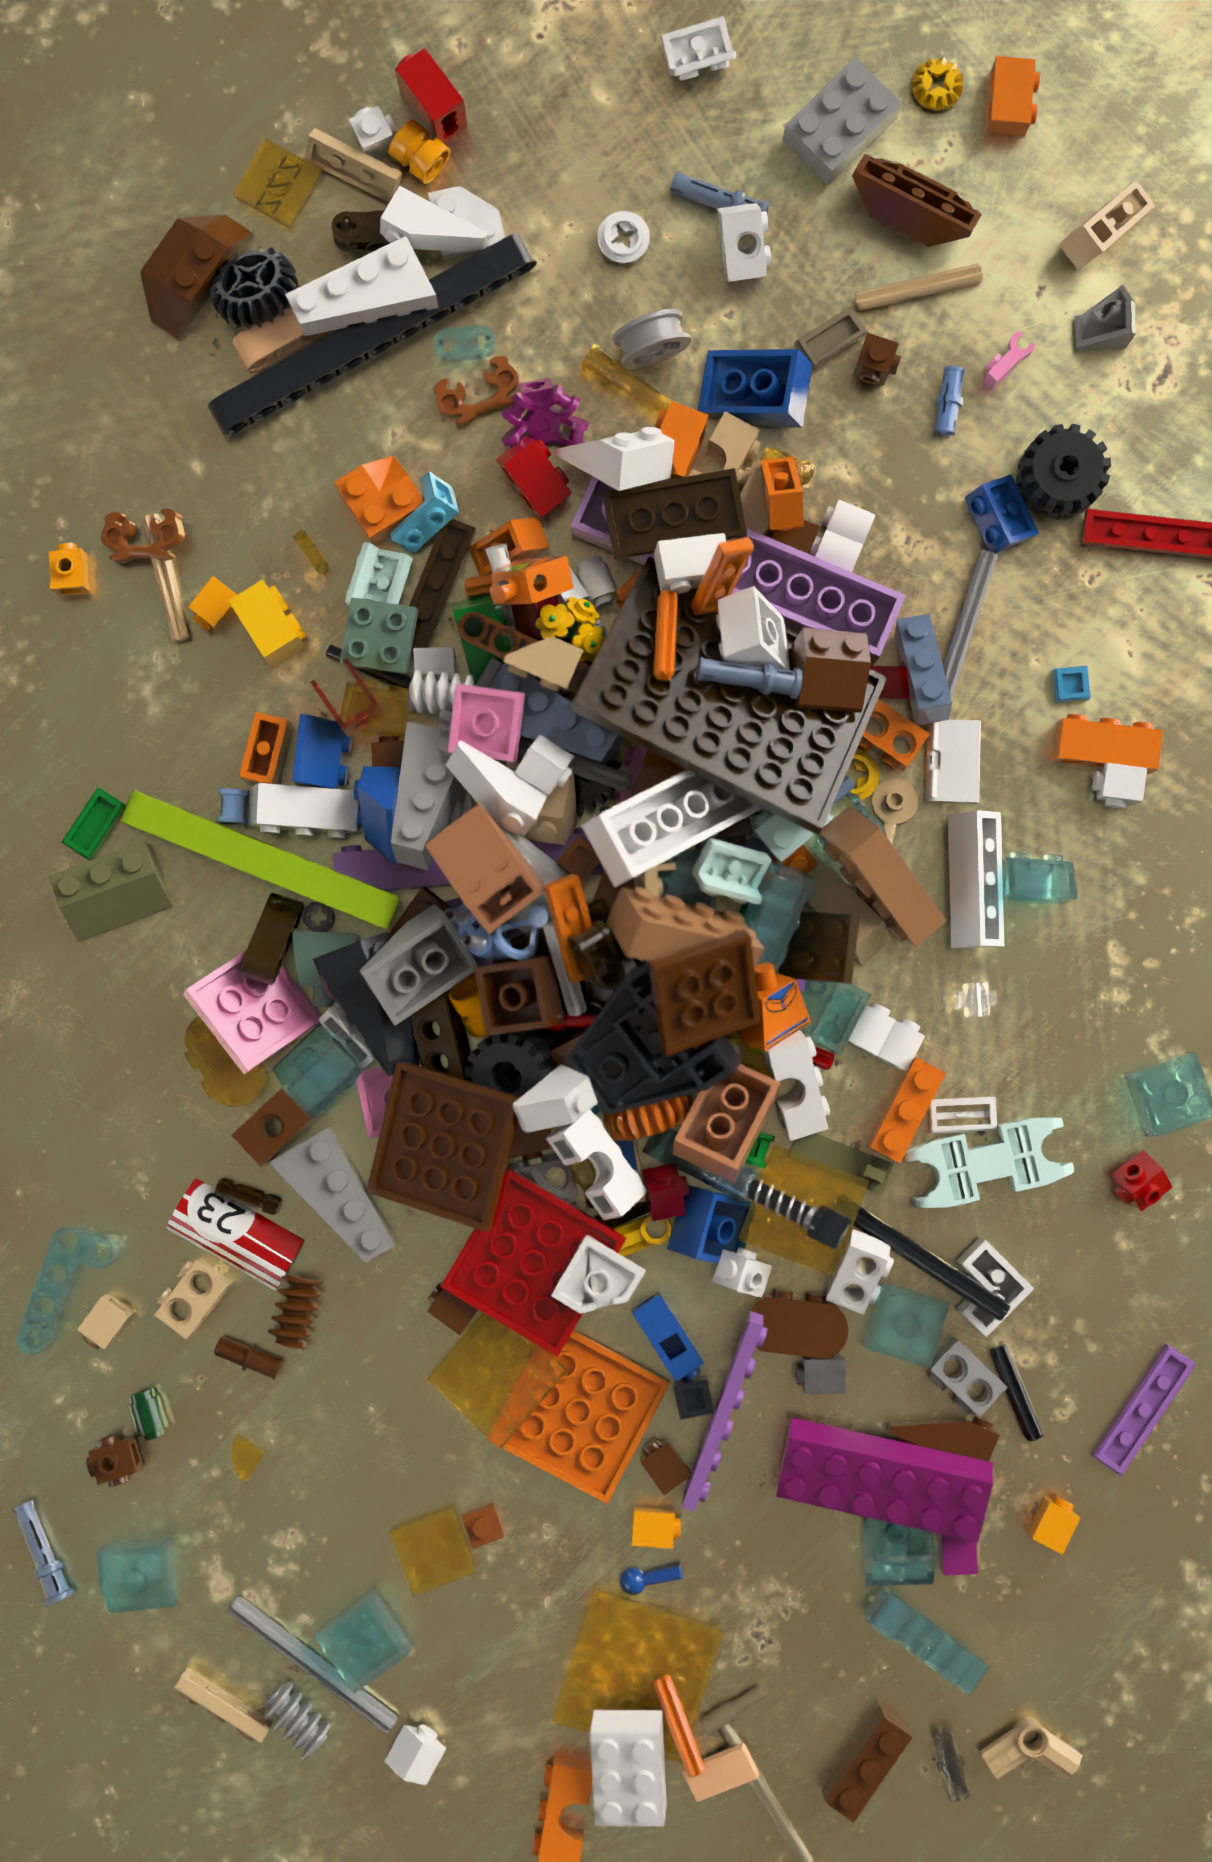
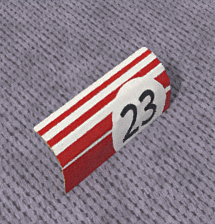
[166,1178,304,1291]

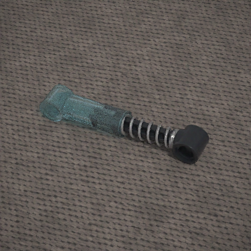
[642,1129,852,1251]

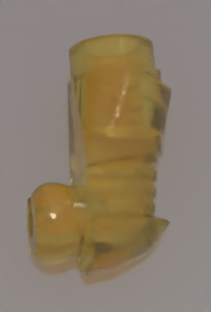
[760,446,816,485]

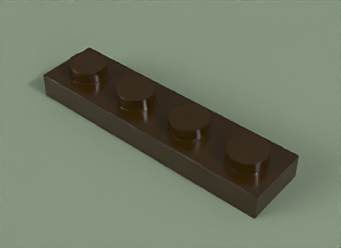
[409,519,476,648]

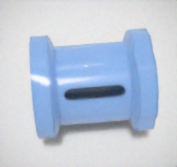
[216,788,249,825]

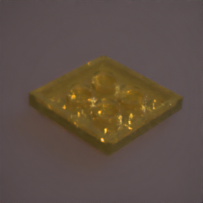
[738,1145,869,1277]
[427,1313,568,1448]

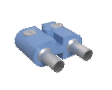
[444,905,512,962]

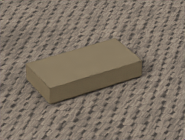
[795,306,869,371]

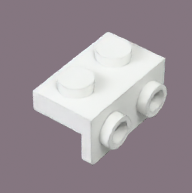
[660,16,737,81]

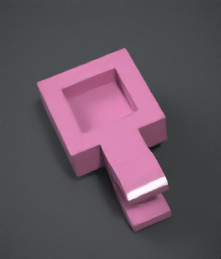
[983,331,1035,391]

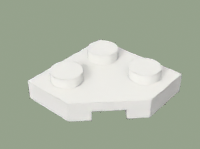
[428,186,505,260]
[551,1235,646,1314]

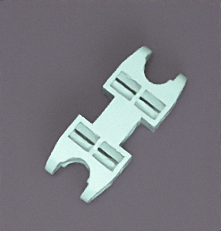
[903,1117,1074,1208]

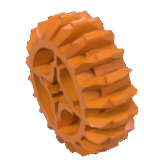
[603,1094,693,1141]

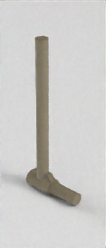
[699,1685,813,1862]

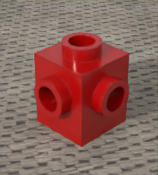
[1112,1150,1173,1212]

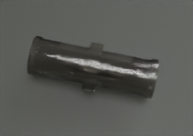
[931,1726,970,1802]

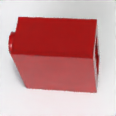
[395,47,468,143]

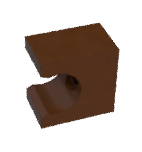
[231,1088,318,1167]

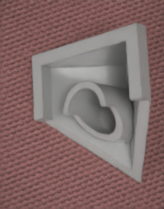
[1074,285,1136,350]

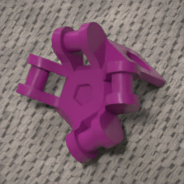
[501,378,589,448]

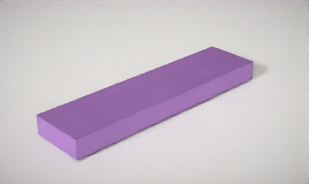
[1091,1344,1196,1476]

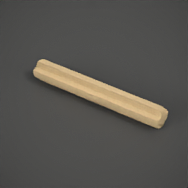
[854,264,983,311]
[142,513,190,642]

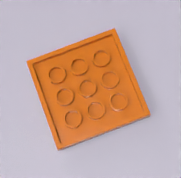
[488,1330,671,1504]

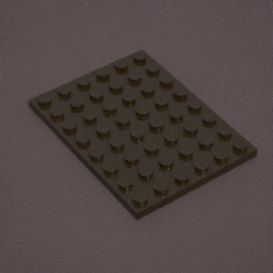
[569,556,887,835]

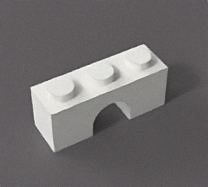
[763,1030,830,1141]
[546,1110,648,1220]

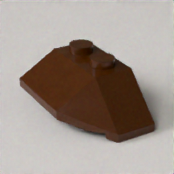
[852,154,982,247]
[140,214,253,341]

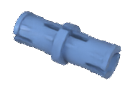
[934,365,965,436]

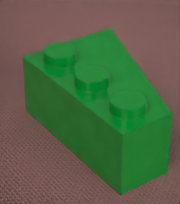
[452,594,512,685]

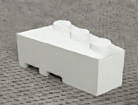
[245,783,358,839]

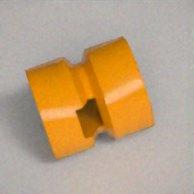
[388,120,451,184]
[448,974,489,1038]

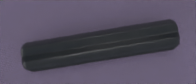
[990,1344,1044,1442]

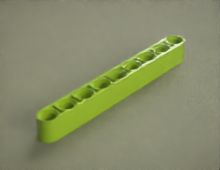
[120,790,400,929]

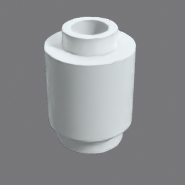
[576,556,617,608]

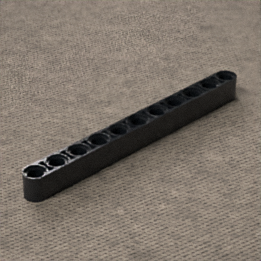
[208,232,537,436]

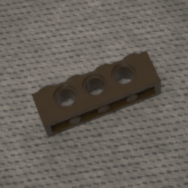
[410,990,472,1082]

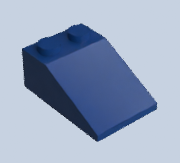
[697,349,813,428]

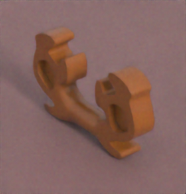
[433,356,519,427]
[101,508,185,563]

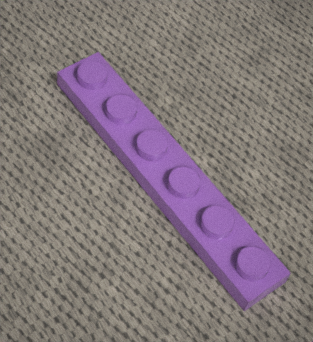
[682,1311,767,1512]

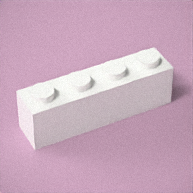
[948,810,1004,949]

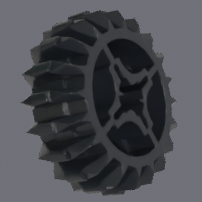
[209,246,300,330]

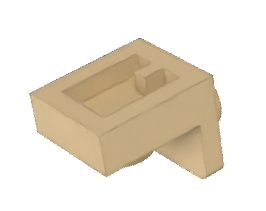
[634,861,676,897]

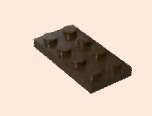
[602,468,747,560]

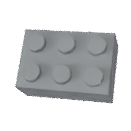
[782,57,902,186]

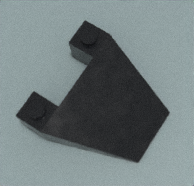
[565,960,742,1115]

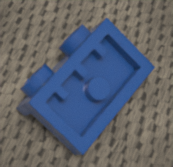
[965,474,1039,554]

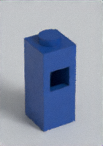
[631,1291,704,1382]

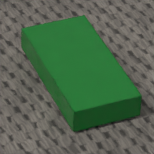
[61,787,126,861]

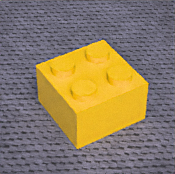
[228,579,307,669]

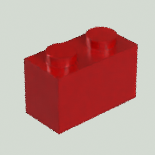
[495,436,572,518]

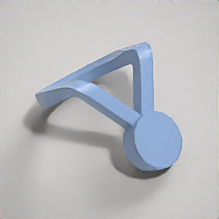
[492,904,551,960]

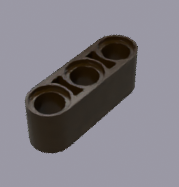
[240,892,304,986]

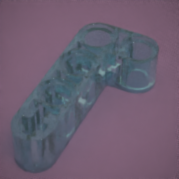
[17,1225,120,1355]
[864,1586,990,1695]

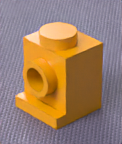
[48,543,90,596]

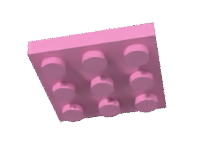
[183,951,321,1075]

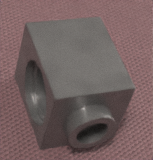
[796,1355,846,1394]

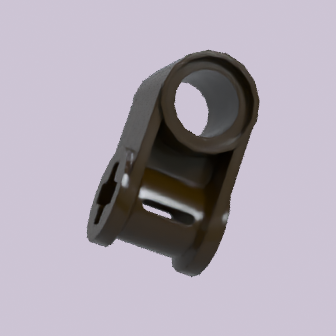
[331,210,390,252]
[567,920,625,990]

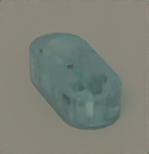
[433,325,496,362]

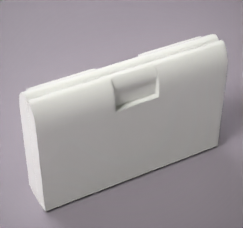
[925,719,981,804]

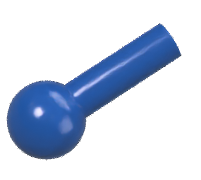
[619,1565,683,1595]

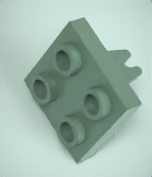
[340,597,419,675]

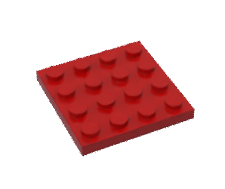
[440,1168,627,1357]

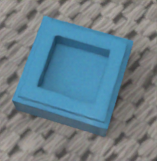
[1052,666,1091,703]

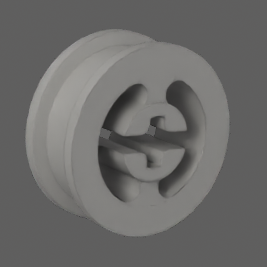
[612,309,691,369]

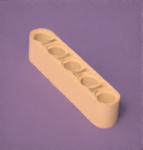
[232,308,326,372]

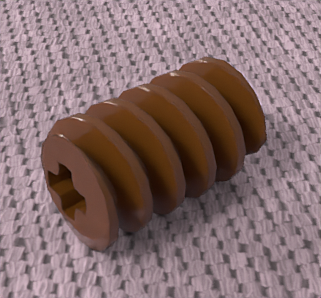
[268,1274,324,1349]

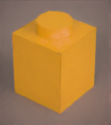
[188,576,237,633]
[1026,1496,1081,1555]
[631,1505,681,1549]

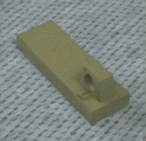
[787,1133,894,1195]

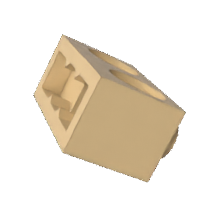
[155,1258,233,1340]

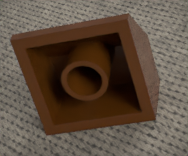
[790,628,871,713]

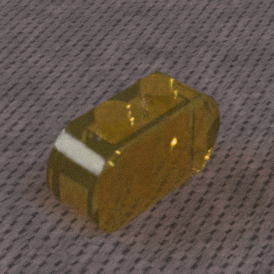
[184,1016,269,1107]

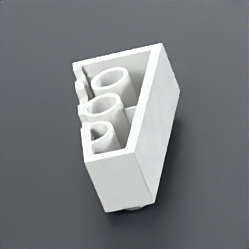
[285,236,439,336]

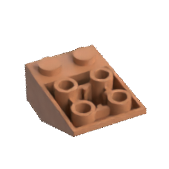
[425,803,544,934]

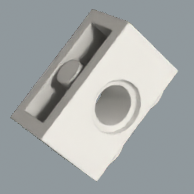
[717,203,772,282]

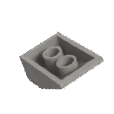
[360,904,478,1026]

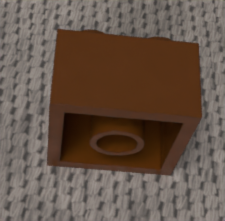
[475,954,564,1035]

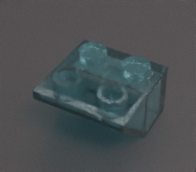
[800,980,872,1055]

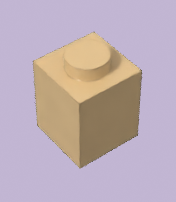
[77,1294,135,1350]

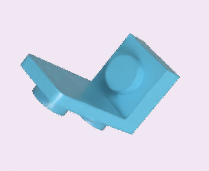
[390,471,459,553]

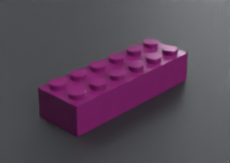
[776,1417,993,1543]

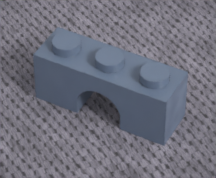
[894,613,952,726]

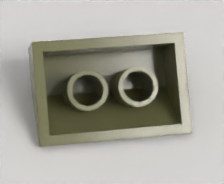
[48,841,173,941]

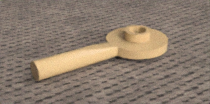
[871,778,918,844]

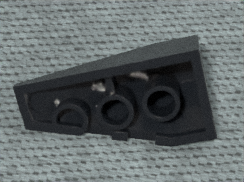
[313,931,419,1076]

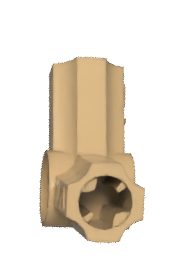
[979,1717,1082,1780]

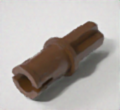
[214,1337,283,1380]

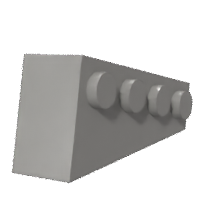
[391,721,463,871]
[268,1127,398,1263]

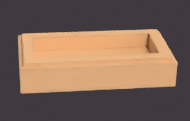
[682,1743,759,1802]

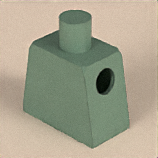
[292,931,360,1007]

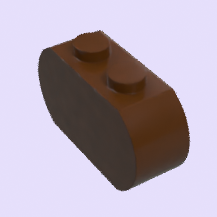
[745,1289,848,1359]

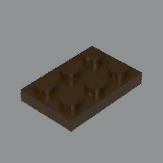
[766,910,860,984]

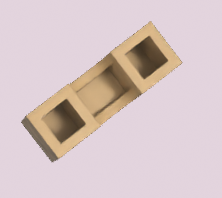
[689,412,761,486]

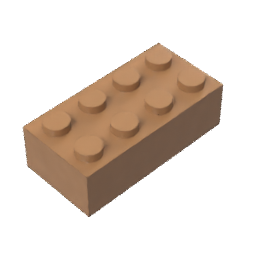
[819,806,946,948]
[606,887,764,969]

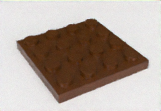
[366,1061,521,1232]

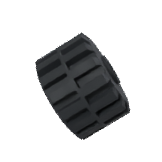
[1016,424,1111,519]
[465,1029,557,1097]

